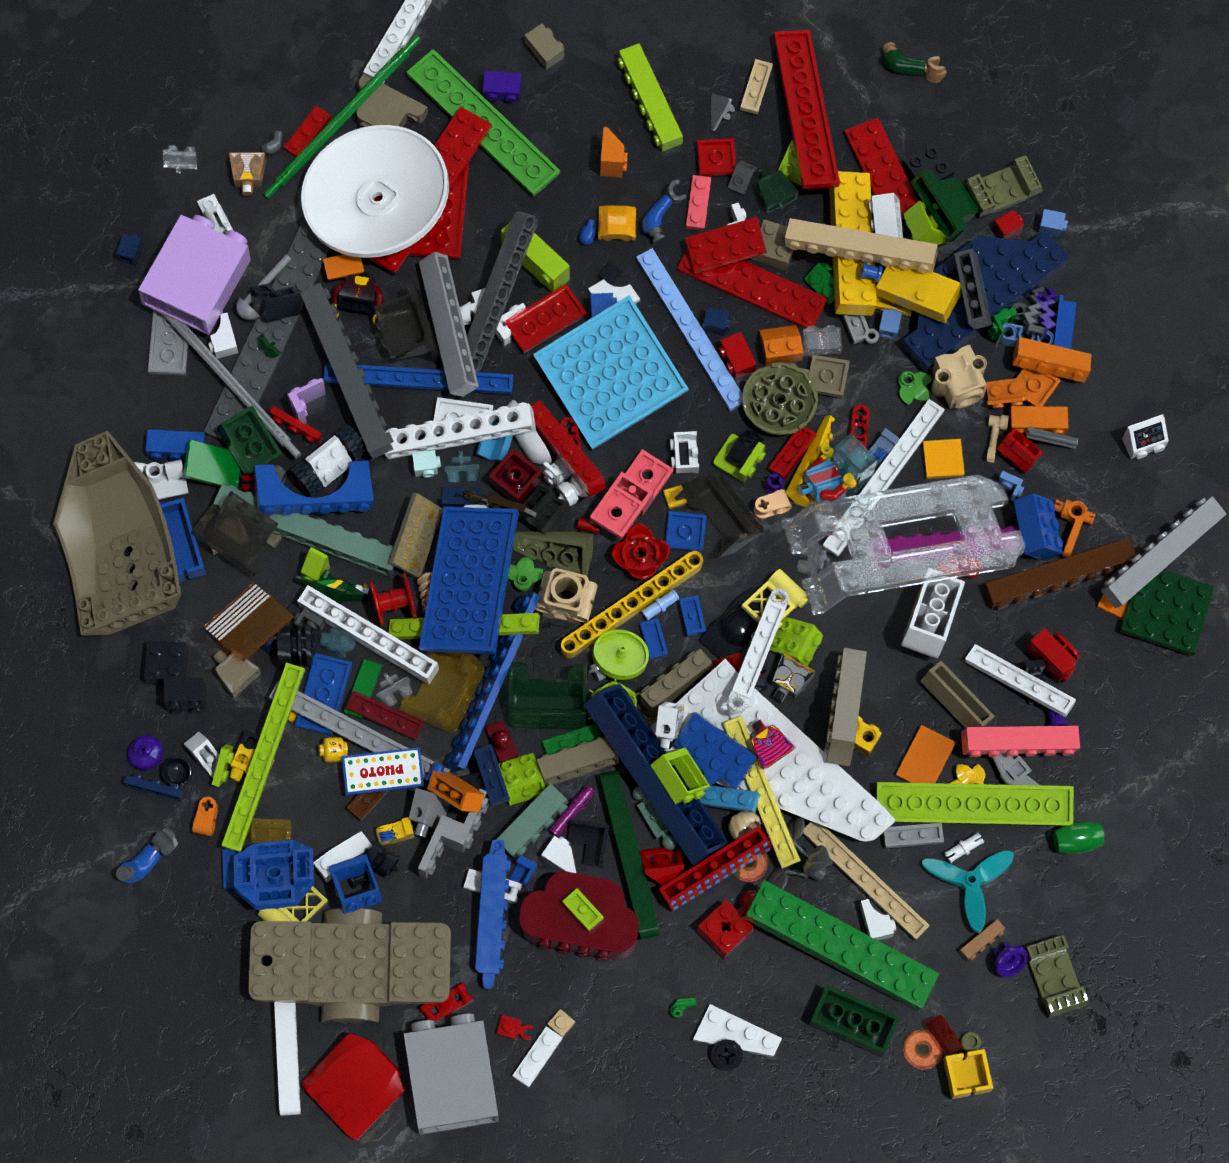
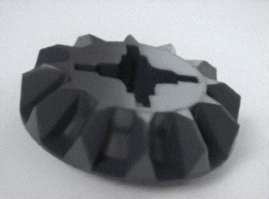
[711,1038,743,1071]

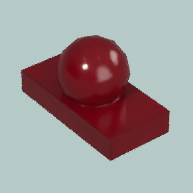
[485,720,518,763]

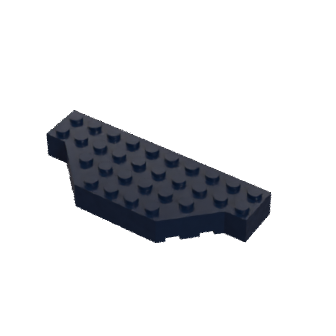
[901,230,1069,374]

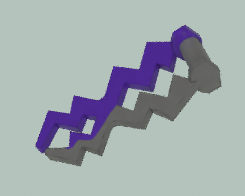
[1023,287,1058,338]

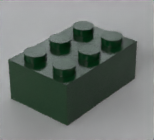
[216,405,282,476]

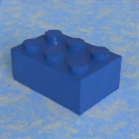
[1014,493,1063,560]

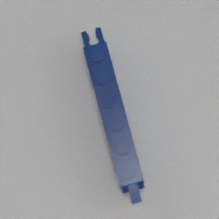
[475,840,511,990]

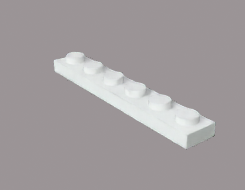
[965,644,1076,717]

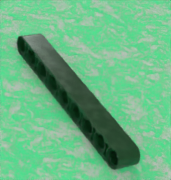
[599,770,660,940]

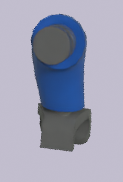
[642,180,687,243]
[116,828,178,883]

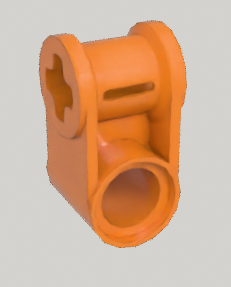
[192,797,218,836]

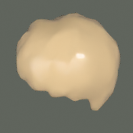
[728,811,761,841]

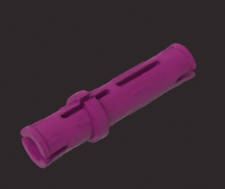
[548,785,595,838]

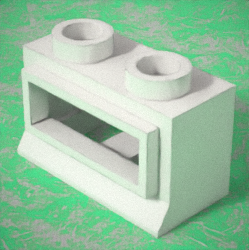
[670,431,699,473]

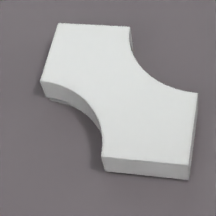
[588,279,640,304]

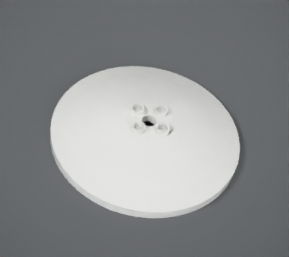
[301,125,449,258]

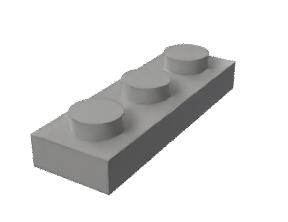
[883,823,944,848]

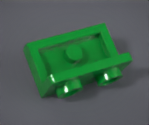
[804,263,835,305]
[987,308,1017,344]

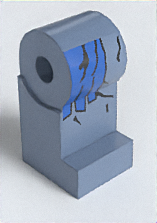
[865,428,899,467]

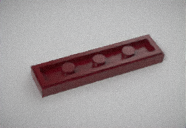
[345,690,424,741]

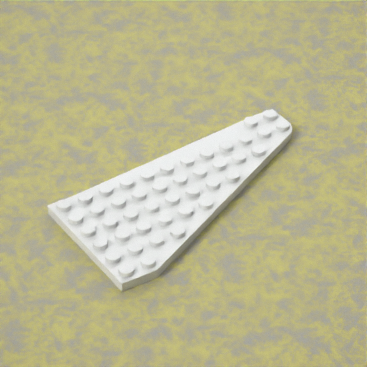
[650,659,896,841]

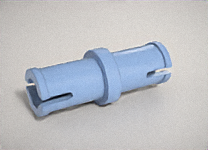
[641,589,679,620]

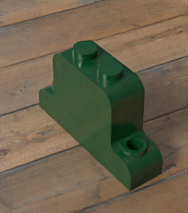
[911,170,978,242]

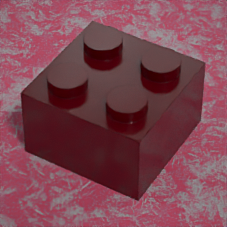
[488,449,542,503]

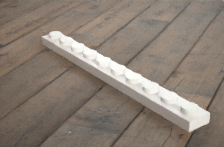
[822,399,945,558]

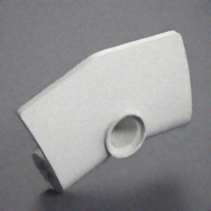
[134,459,189,500]

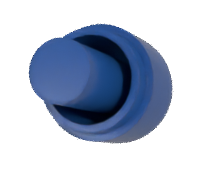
[579,219,596,245]

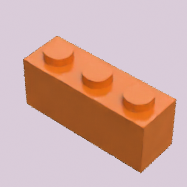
[1009,406,1068,435]
[427,771,485,813]

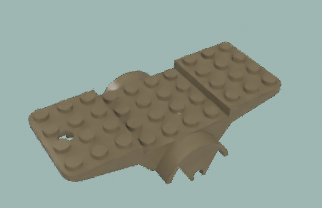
[249,908,451,1024]

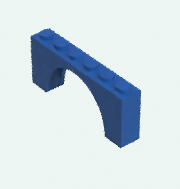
[253,461,374,516]

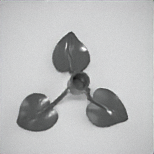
[766,815,833,890]

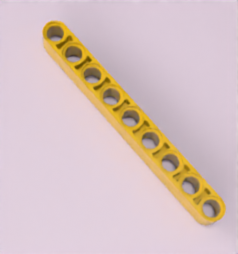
[561,551,703,658]

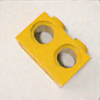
[854,716,882,757]

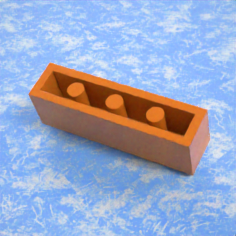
[1012,337,1092,383]

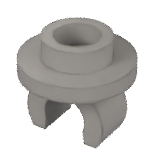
[587,664,606,682]

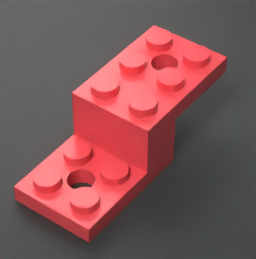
[590,449,674,539]

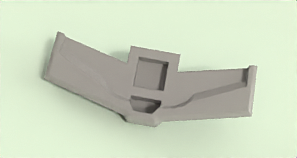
[992,754,1041,786]

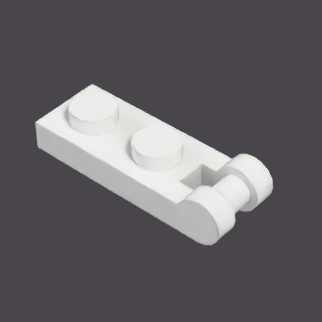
[464,869,522,904]

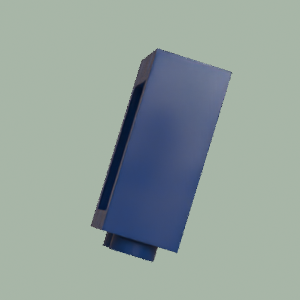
[329,854,382,914]

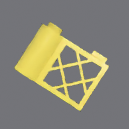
[741,569,808,630]
[258,886,328,922]

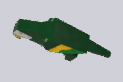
[296,570,369,603]

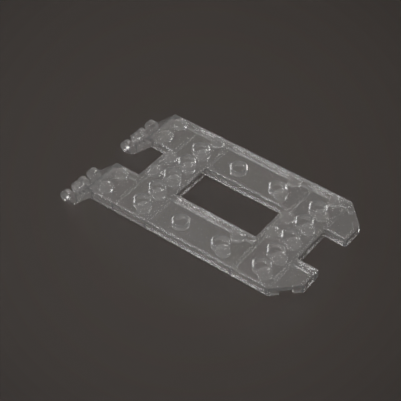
[781,474,1026,614]

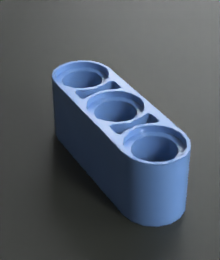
[999,323,1054,347]

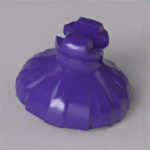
[127,735,164,771]
[993,942,1028,978]

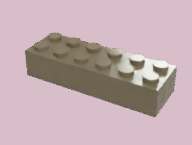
[824,648,867,766]

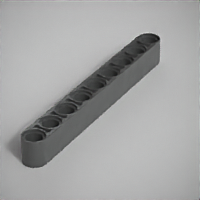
[467,211,537,373]

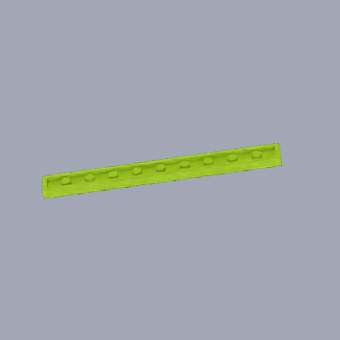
[222,663,305,853]

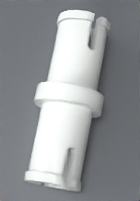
[944,832,984,863]

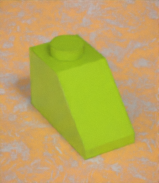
[301,547,330,582]

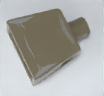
[213,650,261,698]

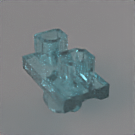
[445,451,479,483]
[320,628,355,657]

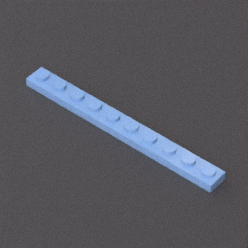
[636,248,743,412]

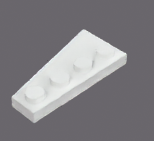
[693,1004,782,1057]

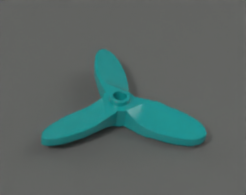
[922,851,1014,933]

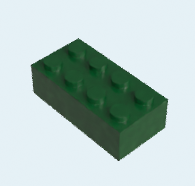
[809,985,900,1057]

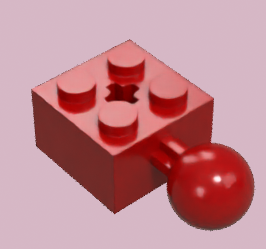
[696,890,757,959]

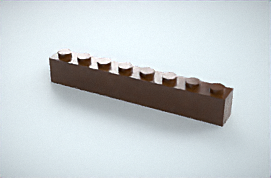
[984,538,1136,610]

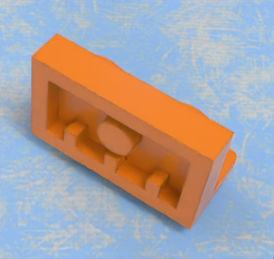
[986,377,1027,408]

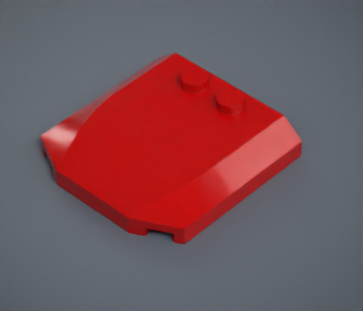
[302,1033,406,1141]

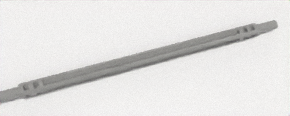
[162,314,301,459]

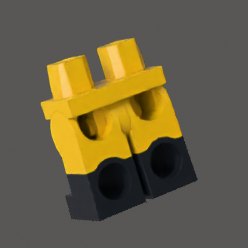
[230,730,282,783]

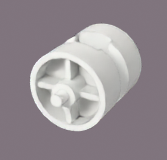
[556,476,588,507]

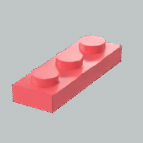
[686,175,711,231]

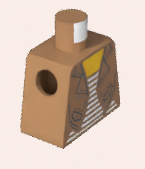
[229,152,266,196]

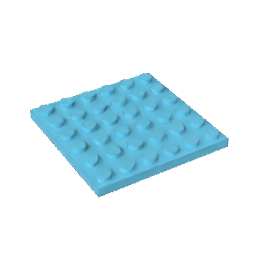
[533,295,689,450]

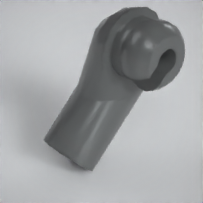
[261,131,283,154]

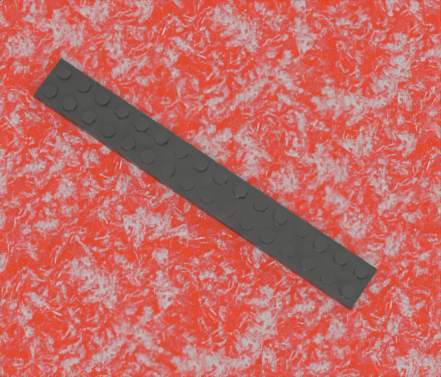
[204,217,331,442]

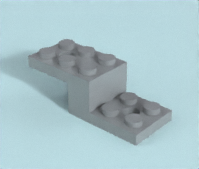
[418,789,489,880]

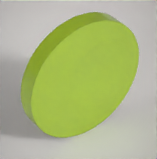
[593,630,649,680]

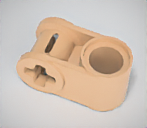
[753,489,792,519]

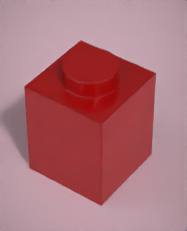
[993,210,1024,239]

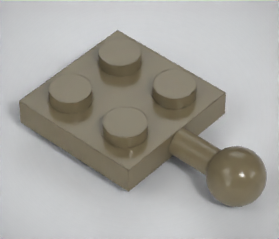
[787,355,850,398]

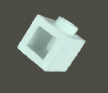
[412,450,441,478]

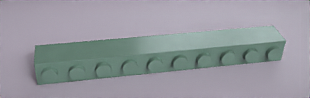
[213,484,396,577]

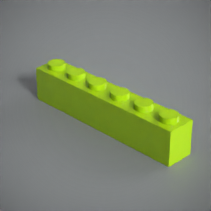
[617,43,683,152]

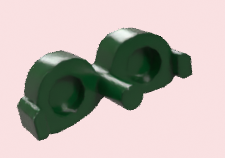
[258,334,282,357]

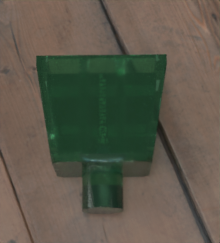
[756,166,798,214]

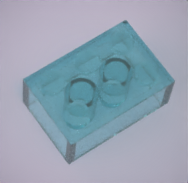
[831,433,877,492]

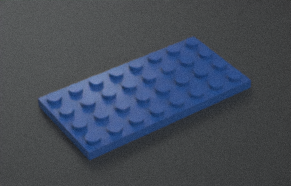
[419,507,519,654]

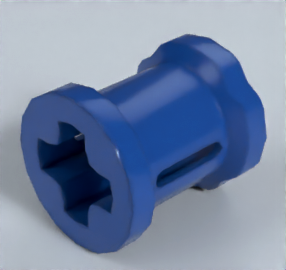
[860,262,883,283]

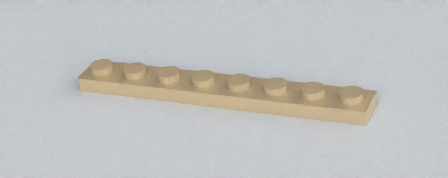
[803,821,930,941]

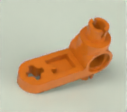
[1054,499,1096,557]

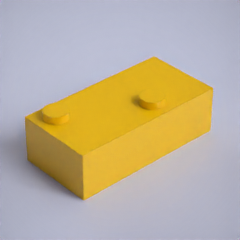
[876,265,962,324]

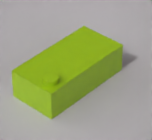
[501,222,570,292]

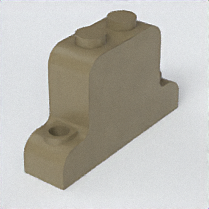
[357,74,428,128]

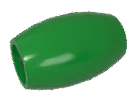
[1053,821,1104,854]

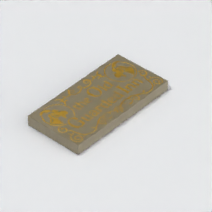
[389,493,443,579]

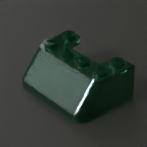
[508,662,588,730]

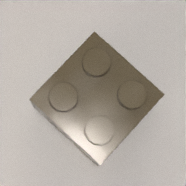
[751,219,794,271]

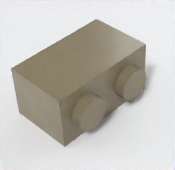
[524,24,565,70]

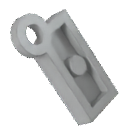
[842,314,879,344]

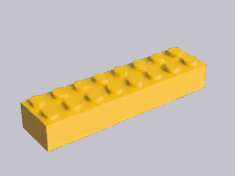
[829,171,877,316]

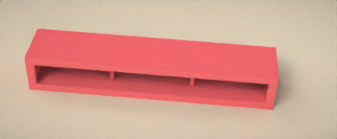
[961,726,1080,757]

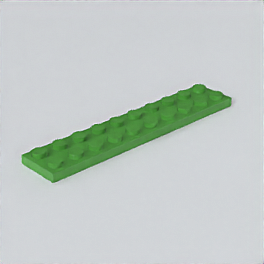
[406,49,560,197]

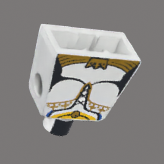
[655,702,685,749]

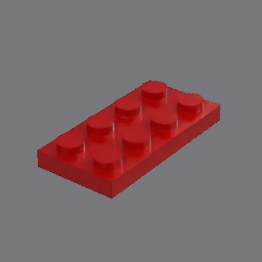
[685,217,767,274]
[503,284,587,354]

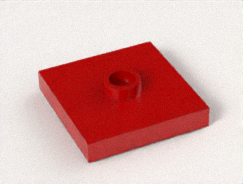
[697,138,736,176]

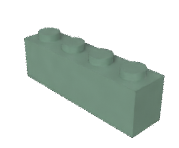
[496,783,569,859]

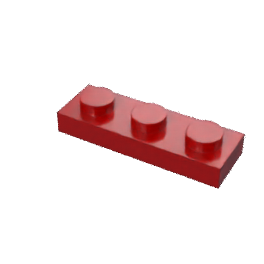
[283,106,331,158]
[269,406,323,445]
[769,427,817,480]

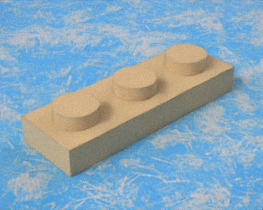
[740,59,773,115]

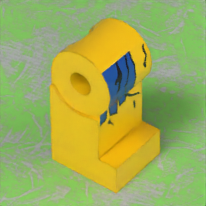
[376,817,415,845]

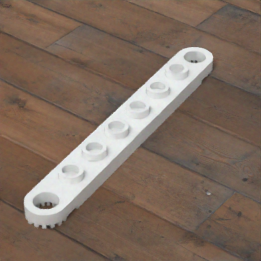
[726,588,789,714]

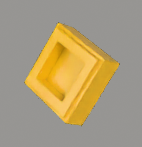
[663,485,687,509]

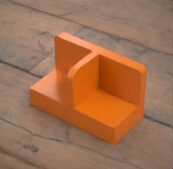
[323,254,364,281]

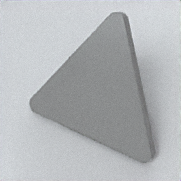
[711,93,735,131]

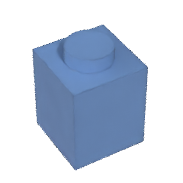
[1038,209,1068,237]
[878,308,902,340]

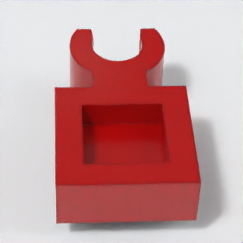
[497,1015,534,1041]

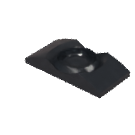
[699,587,766,659]

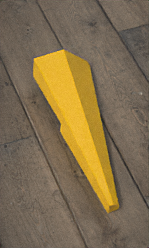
[785,415,834,512]

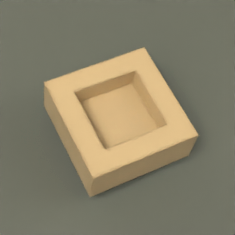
[547,1009,575,1037]

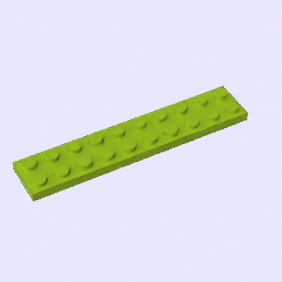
[877,782,1074,825]

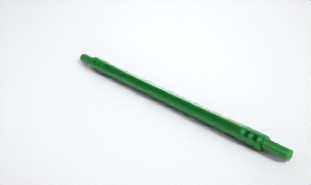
[263,35,421,199]

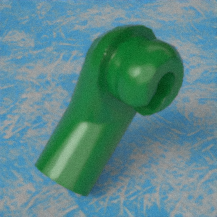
[670,997,696,1018]

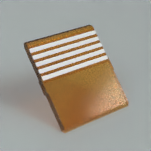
[203,582,294,662]

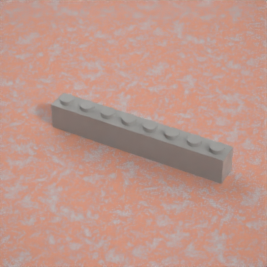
[419,252,479,397]
[1101,496,1226,608]

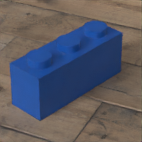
[146,430,206,461]

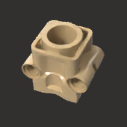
[931,345,987,409]
[535,568,598,625]

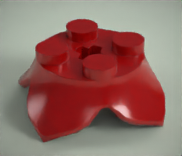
[611,523,670,579]

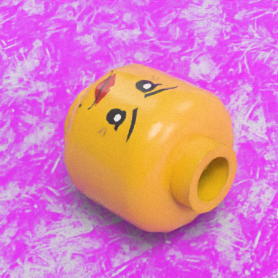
[318,737,348,763]

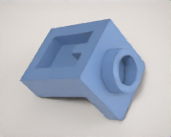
[998,471,1024,501]

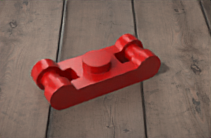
[419,983,474,1023]

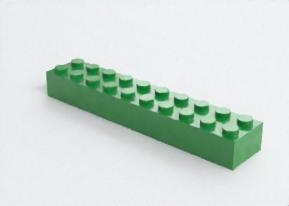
[743,880,939,1011]

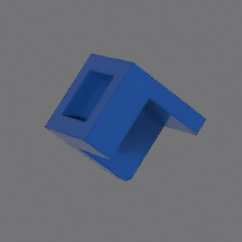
[510,855,538,889]

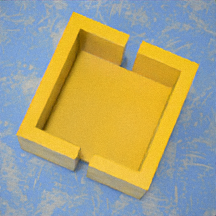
[943,1049,993,1099]

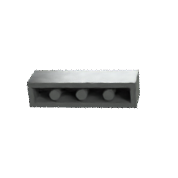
[954,249,992,330]

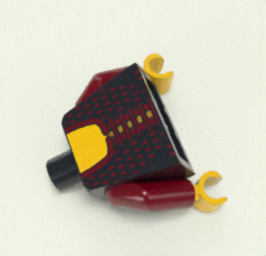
[331,271,384,326]

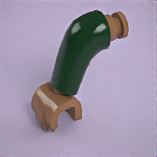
[882,42,947,83]

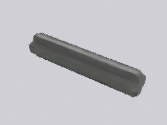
[1025,427,1079,449]

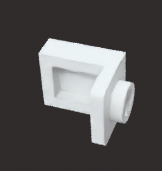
[727,202,746,225]

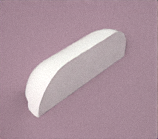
[507,400,552,464]

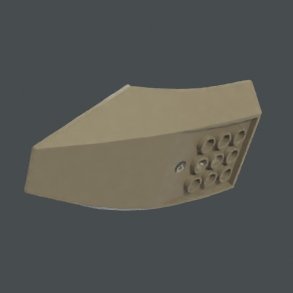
[53,431,181,635]

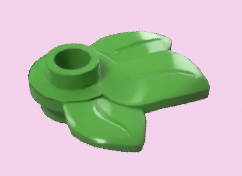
[898,371,932,405]
[508,557,543,592]

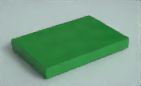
[183,440,240,489]

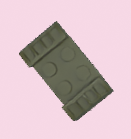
[964,156,1043,217]
[1024,935,1088,1018]

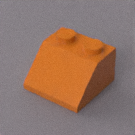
[600,127,628,178]
[759,325,804,366]

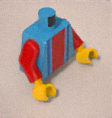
[798,443,856,502]

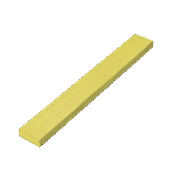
[723,715,801,868]

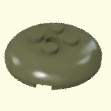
[742,363,818,435]

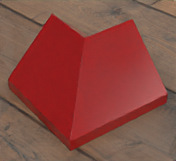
[640,845,684,886]

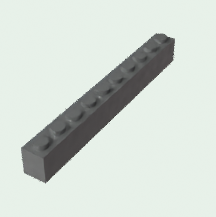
[300,283,394,459]

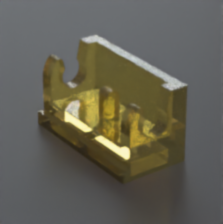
[251,818,292,844]

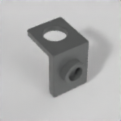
[728,160,758,195]

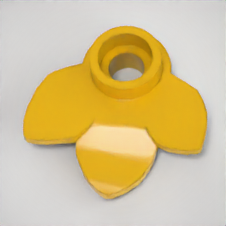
[949,764,985,784]

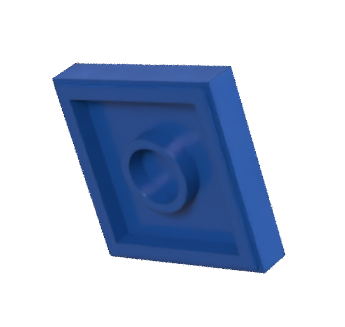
[665,511,707,553]

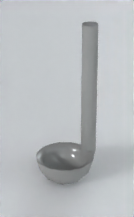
[237,254,291,320]

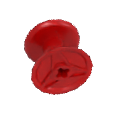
[369,572,417,627]

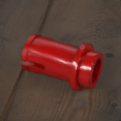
[577,517,601,534]

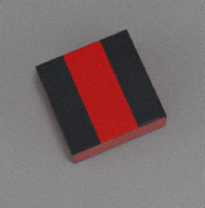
[242,475,255,495]

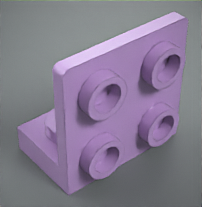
[288,378,326,423]

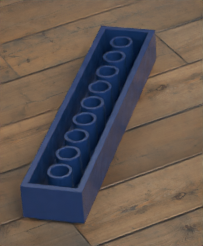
[584,684,729,866]

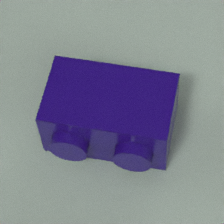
[483,71,521,103]

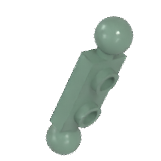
[633,785,677,850]

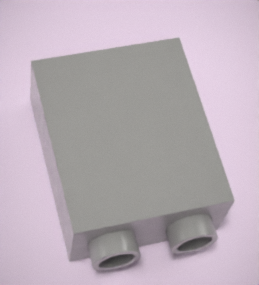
[404,1014,499,1135]

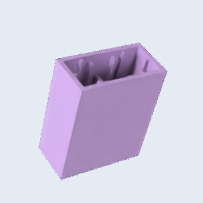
[138,215,251,335]

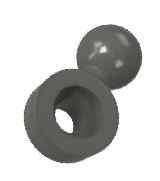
[1011,303,1043,325]

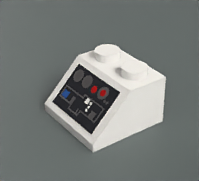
[1122,414,1169,459]

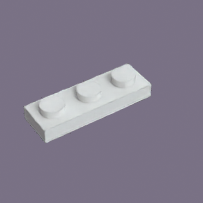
[512,1027,563,1088]

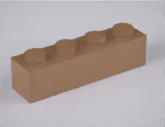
[959,919,1006,961]

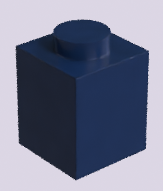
[116,234,143,266]
[703,307,732,336]

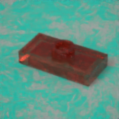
[926,1014,963,1056]

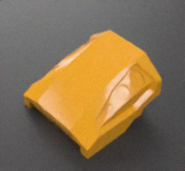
[598,205,636,241]

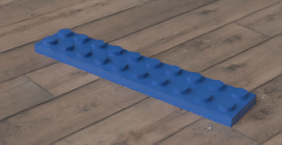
[445,593,540,772]

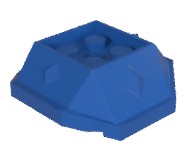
[234,840,314,910]

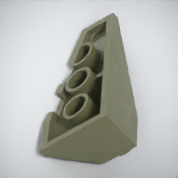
[513,531,593,576]

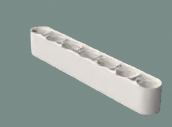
[274,1002,301,1116]

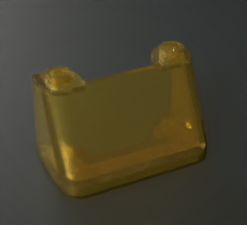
[400,651,484,733]

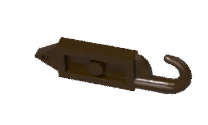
[463,489,537,518]

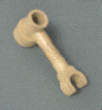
[987,415,1009,463]

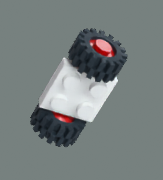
[289,424,368,497]

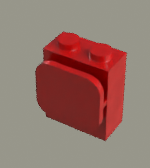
[1026,628,1080,684]

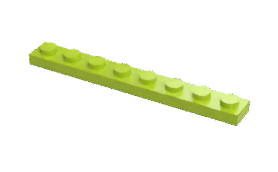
[389,613,540,640]

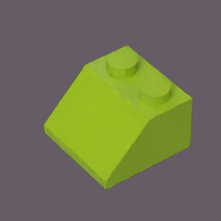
[903,201,949,245]

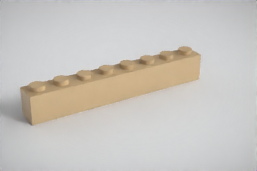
[785,218,938,273]

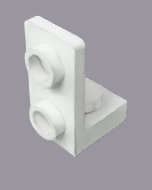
[495,303,525,346]
[543,459,571,487]

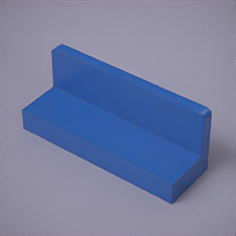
[1052,295,1077,349]

